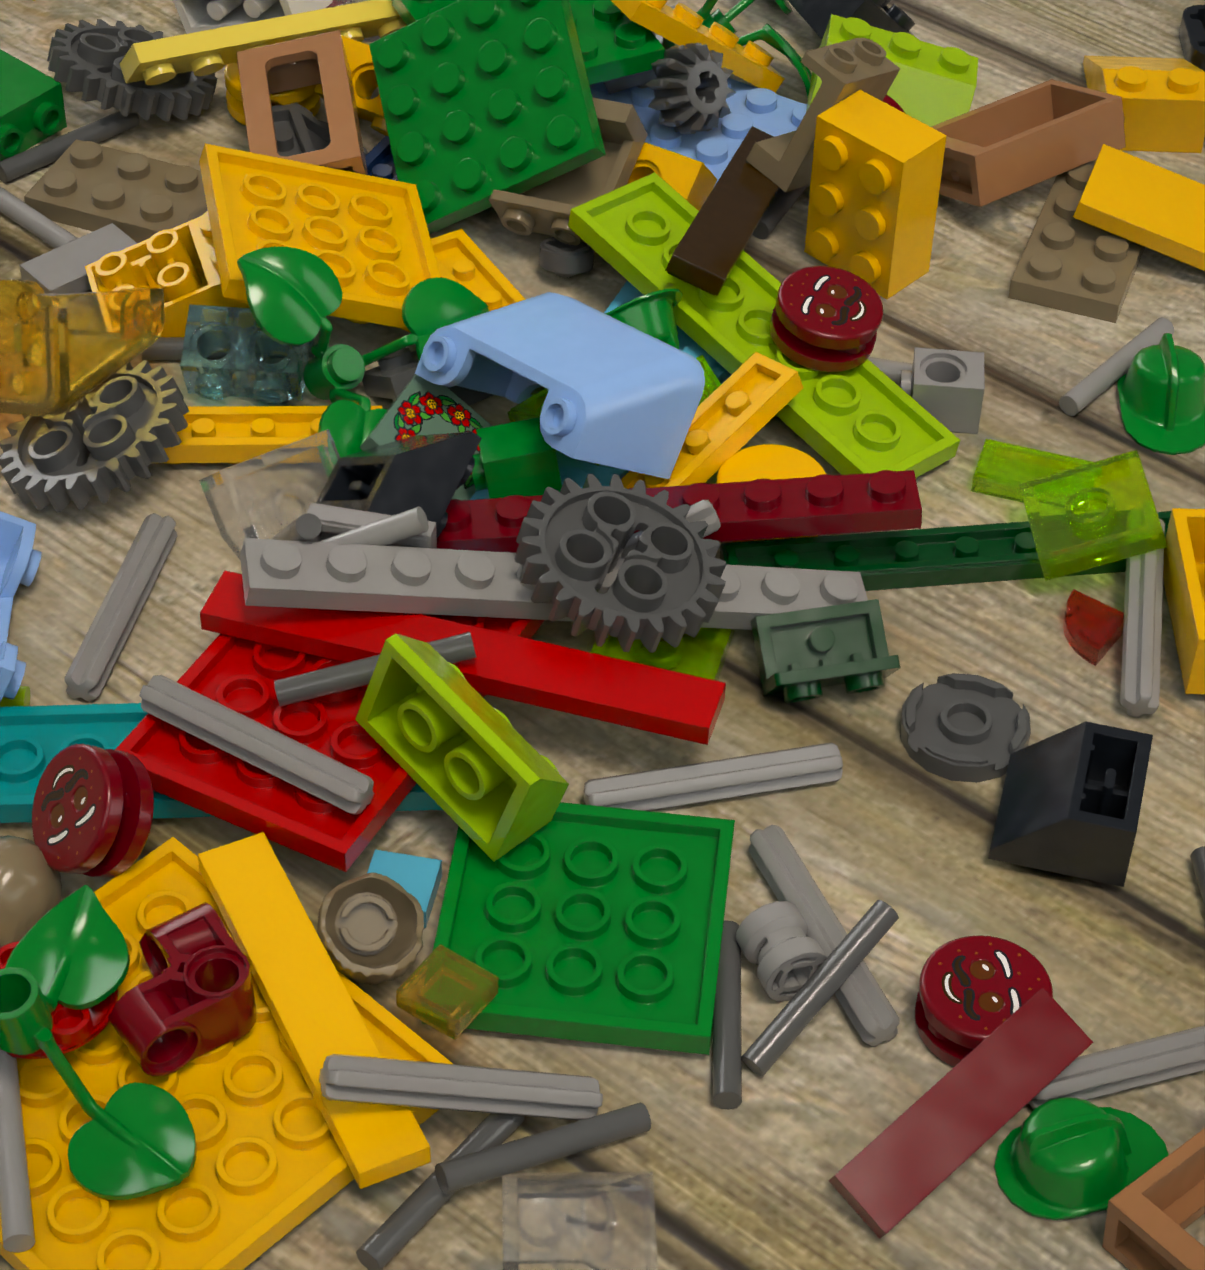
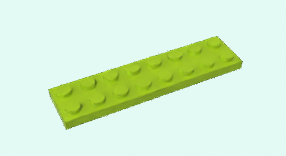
[568,172,961,478]

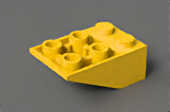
[85,211,258,339]

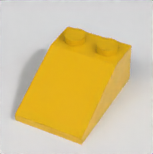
[1083,55,1205,153]

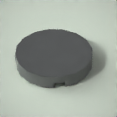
[900,673,1031,783]

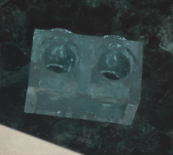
[180,304,311,404]

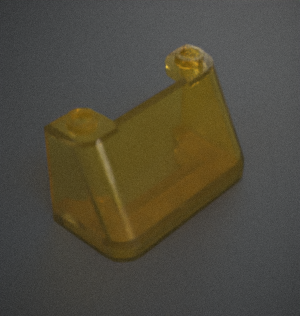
[0,279,165,417]

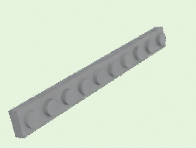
[240,538,868,630]

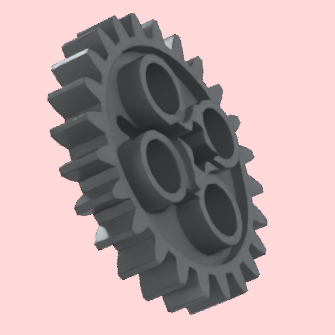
[47,19,218,122]
[0,359,189,512]
[514,474,726,653]

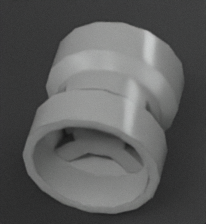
[736,901,827,1001]

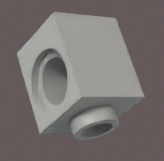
[899,347,985,434]

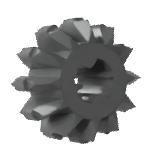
[645,43,736,134]

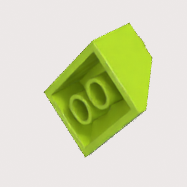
[806,14,978,127]
[355,633,569,862]

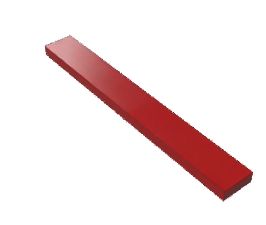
[200,570,726,745]

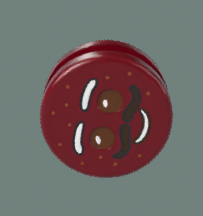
[770,266,884,372]
[32,744,154,878]
[914,935,1053,1067]

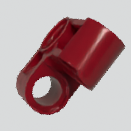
[108,902,257,1076]

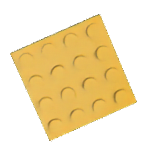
[199,143,441,333]

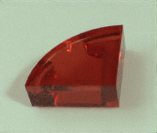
[1063,589,1124,666]

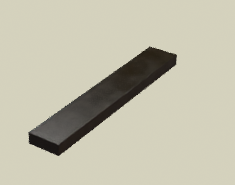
[665,126,779,296]

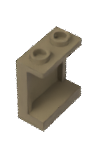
[746,38,900,192]
[489,97,648,245]

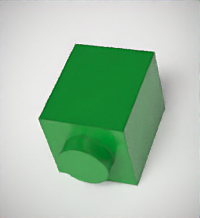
[472,417,562,499]

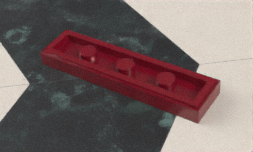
[829,987,1093,1239]

